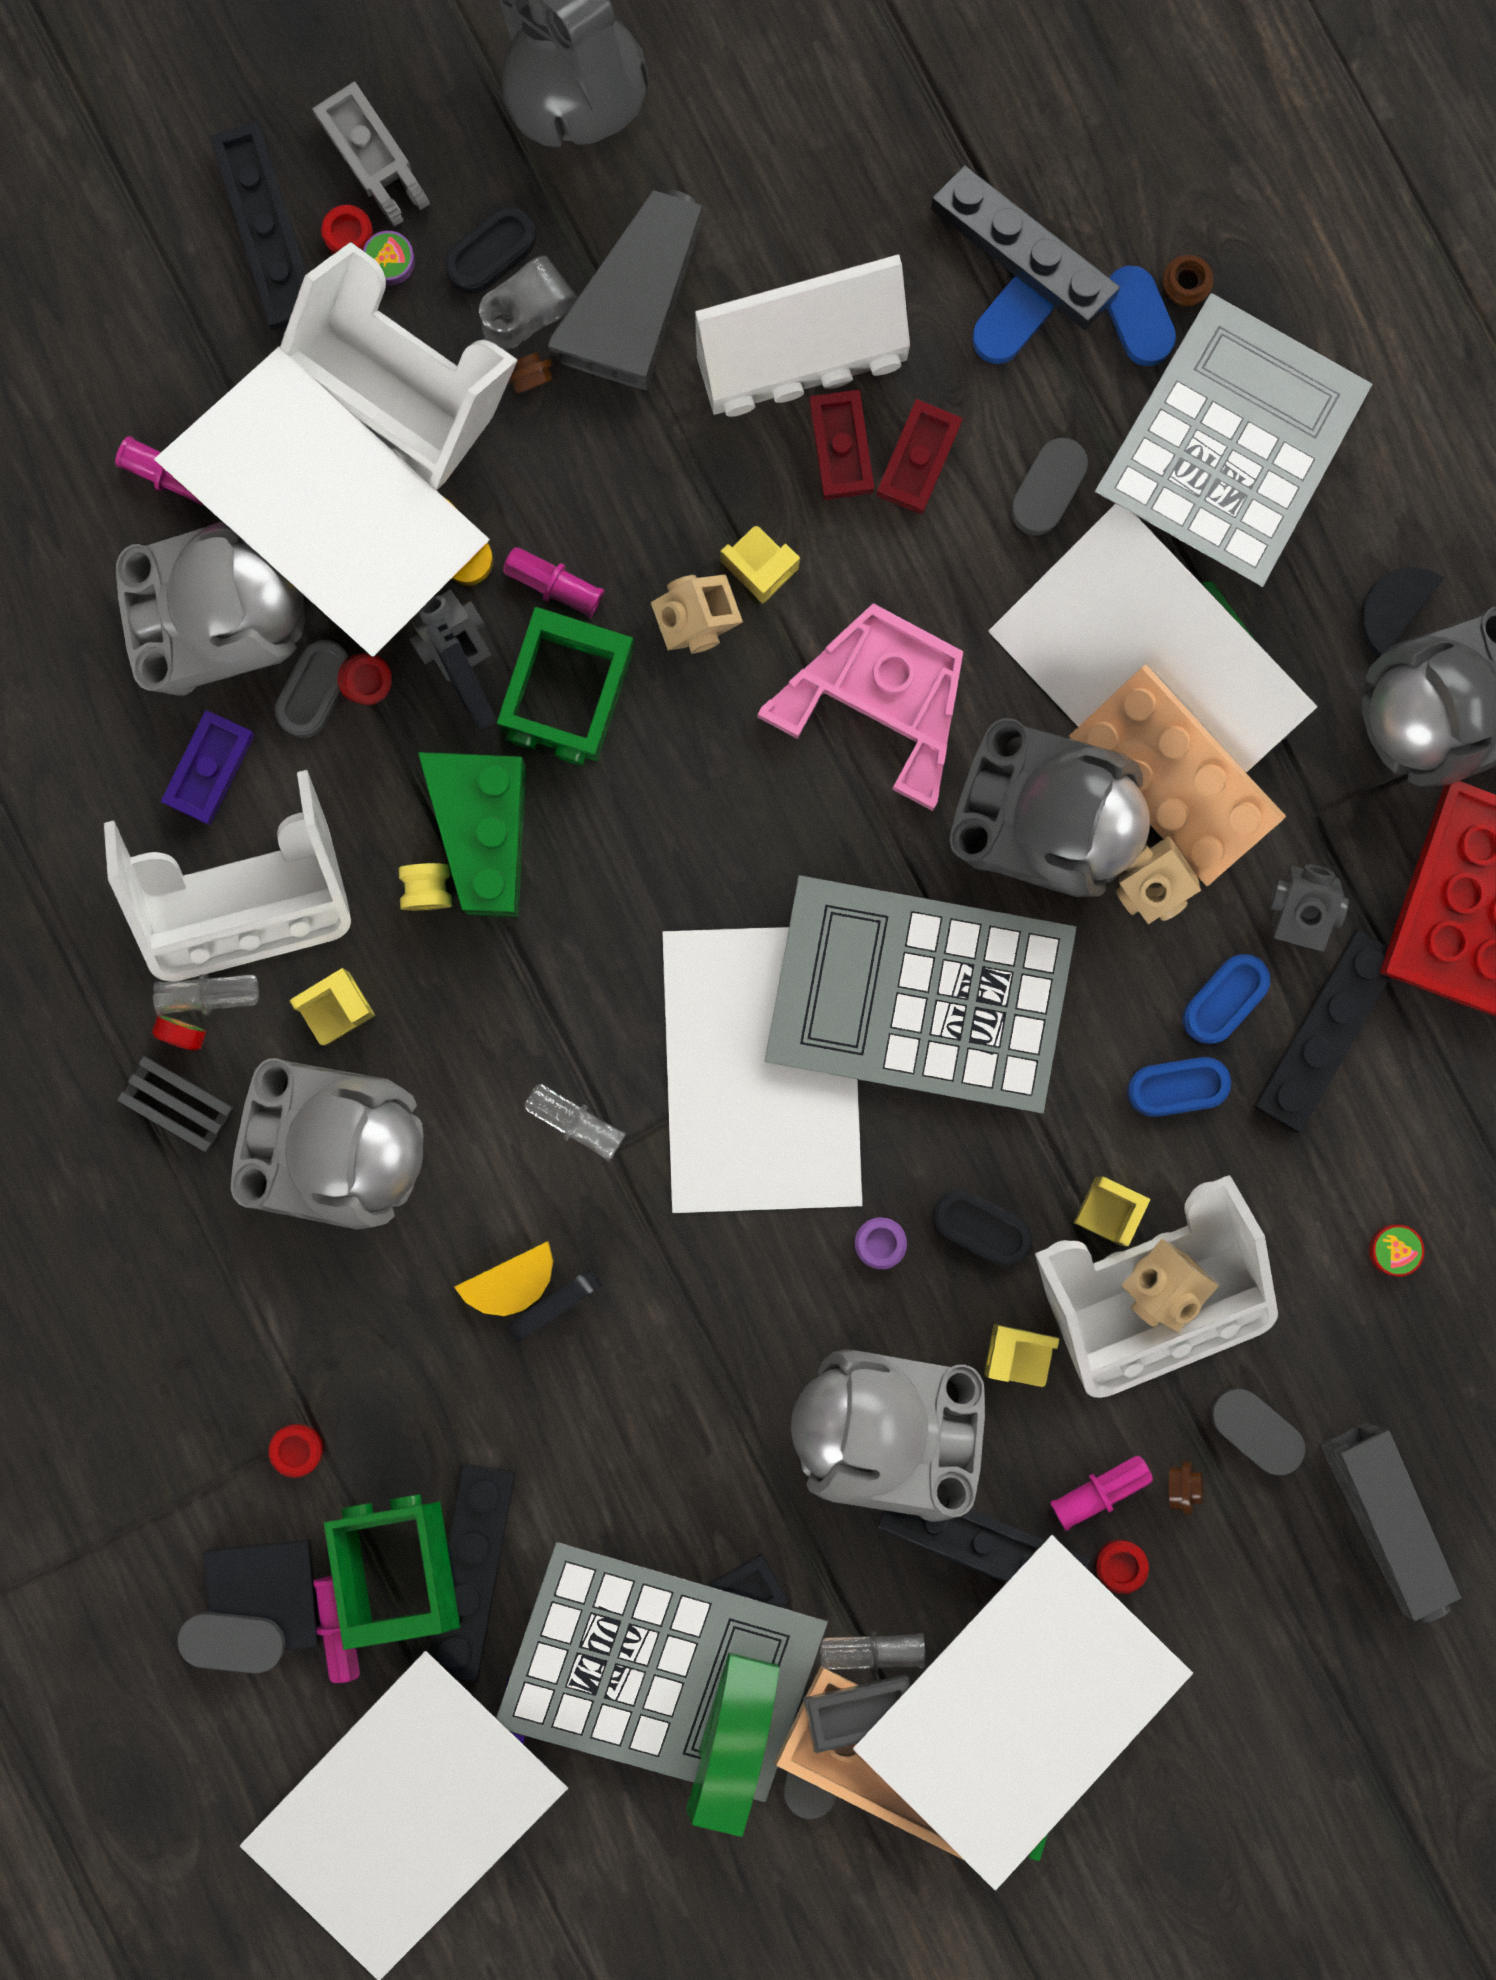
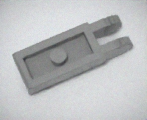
[312,81,430,227]

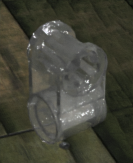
[479,256,578,350]

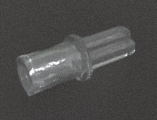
[153,974,260,1015]
[524,1084,626,1161]
[820,1631,925,1674]

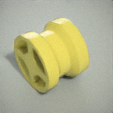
[398,863,452,911]

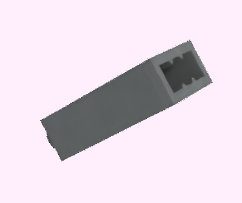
[548,190,702,391]
[1319,1422,1461,1623]

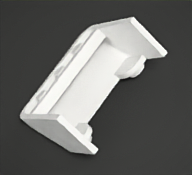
[104,770,351,982]

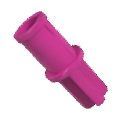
[115,436,204,505]
[503,547,605,619]
[1050,1456,1153,1531]
[313,1576,360,1683]

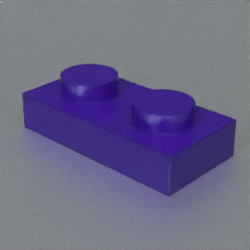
[161,710,255,826]

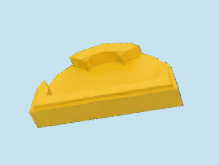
[454,1241,554,1316]

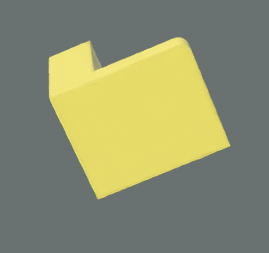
[720,526,800,604]
[290,968,376,1046]
[1074,1176,1151,1246]
[984,1324,1059,1387]

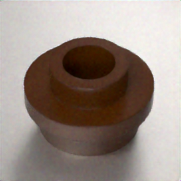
[1162,255,1213,306]
[507,352,554,394]
[1169,1462,1204,1515]

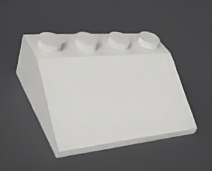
[695,254,910,417]

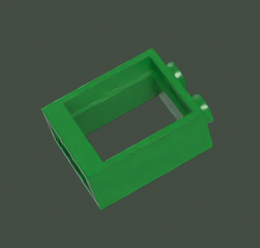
[497,607,635,765]
[324,1494,460,1650]

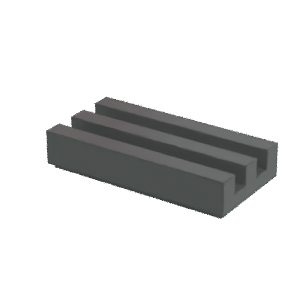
[117,1056,235,1153]

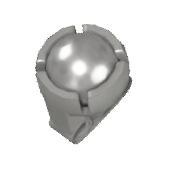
[116,521,305,696]
[231,1058,423,1230]
[791,1349,985,1522]

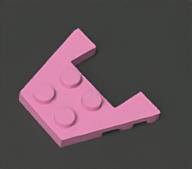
[758,603,963,811]

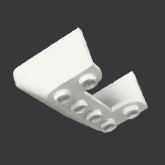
[280,242,517,490]
[1035,1175,1278,1398]

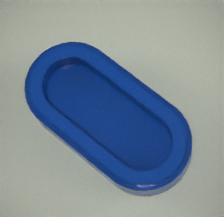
[1107,266,1176,366]
[972,276,1054,364]
[1182,954,1270,1044]
[1127,1057,1231,1117]

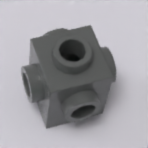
[409,589,492,681]
[1269,864,1349,952]

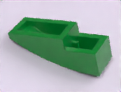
[686,1652,780,1837]

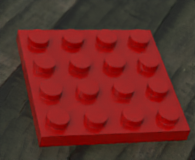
[1380,781,1496,1017]

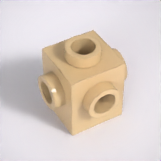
[651,574,743,654]
[1116,836,1201,924]
[1121,1239,1219,1332]

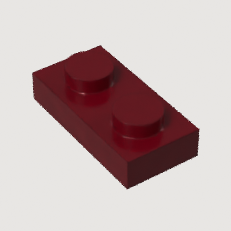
[809,389,874,500]
[876,399,963,515]

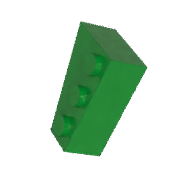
[418,752,526,918]

